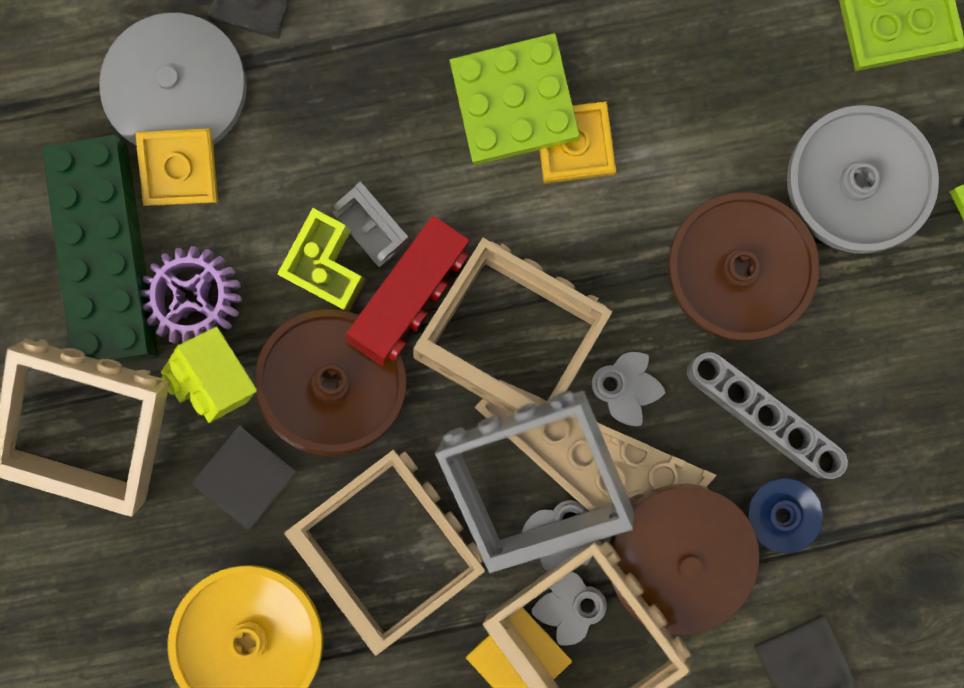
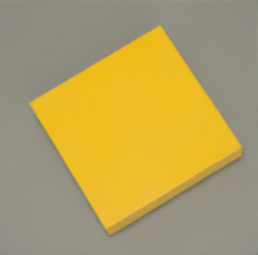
[539,101,616,184]
[135,128,218,206]
[466,607,572,688]

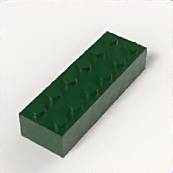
[42,135,159,364]

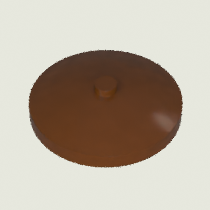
[668,192,819,341]
[255,309,406,456]
[610,484,759,635]

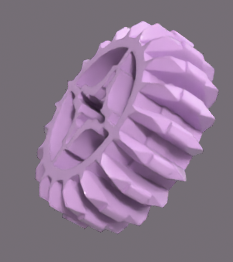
[141,246,242,344]

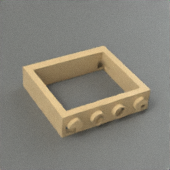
[413,238,613,433]
[0,338,170,517]
[284,449,485,656]
[482,540,691,688]

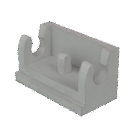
[333,181,410,269]

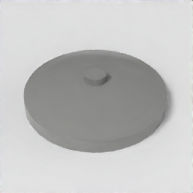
[99,13,247,147]
[787,105,939,254]

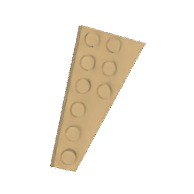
[475,380,717,512]

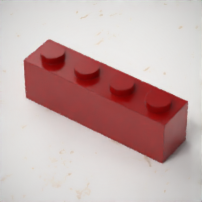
[346,215,470,367]

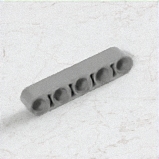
[687,352,848,479]

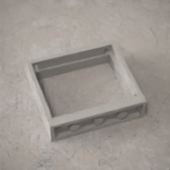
[435,391,634,573]

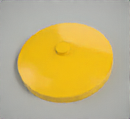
[168,565,323,688]

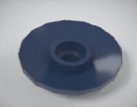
[747,478,823,554]

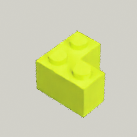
[277,208,366,312]
[161,327,257,423]

